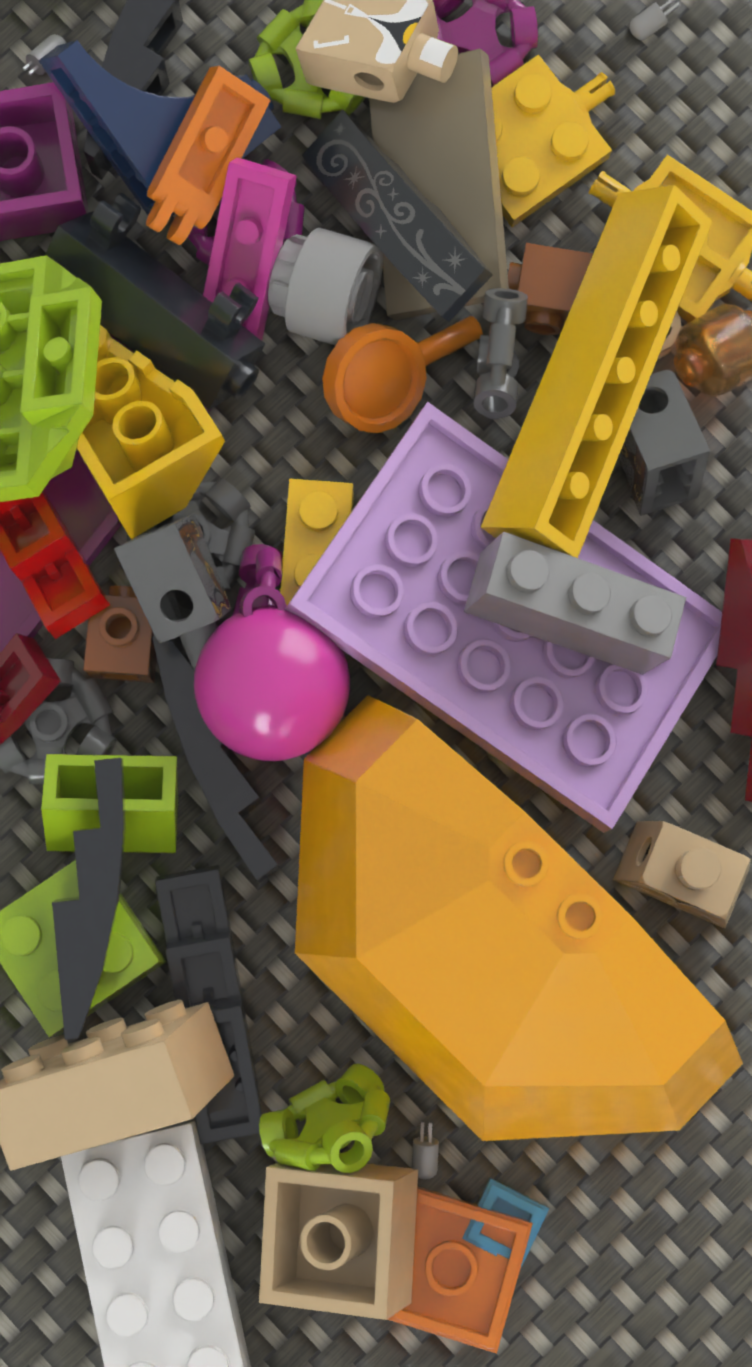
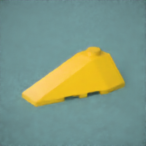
[76,325,225,539]

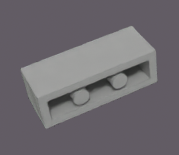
[464,532,686,675]

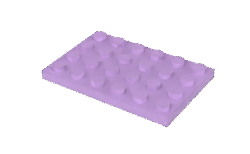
[285,402,722,833]

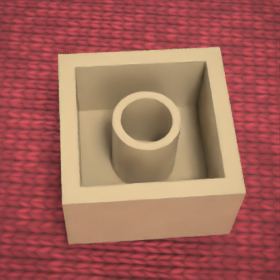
[259,1162,418,1320]

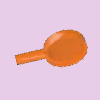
[322,316,483,433]

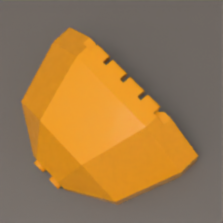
[295,695,743,1141]

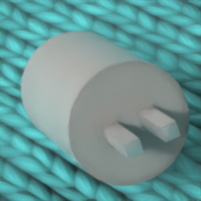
[23,34,66,76]

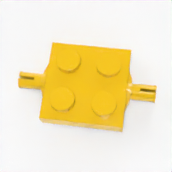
[492,54,615,228]
[588,154,752,328]

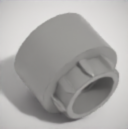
[268,228,383,345]

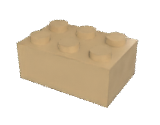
[0,1000,235,1171]

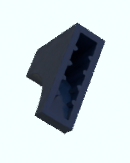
[38,40,281,217]

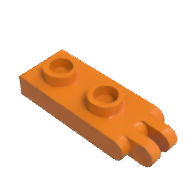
[146,66,271,245]

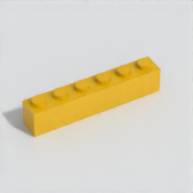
[481,185,712,558]

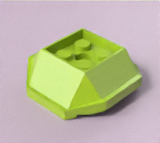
[0,255,102,502]

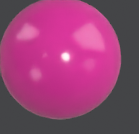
[194,605,350,761]

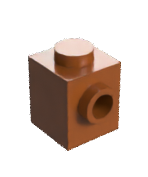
[508,243,593,335]
[83,586,157,683]

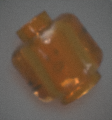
[674,303,752,397]

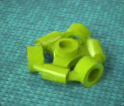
[248,0,366,119]
[259,1064,390,1173]

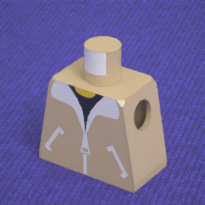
[296,0,458,103]
[613,821,751,928]

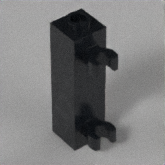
[45,193,265,410]

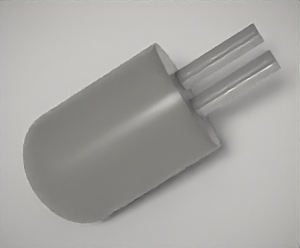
[629,0,681,40]
[412,1122,439,1179]

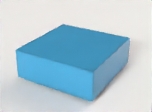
[462,1178,549,1269]

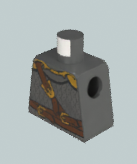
[619,370,710,516]
[114,513,231,669]

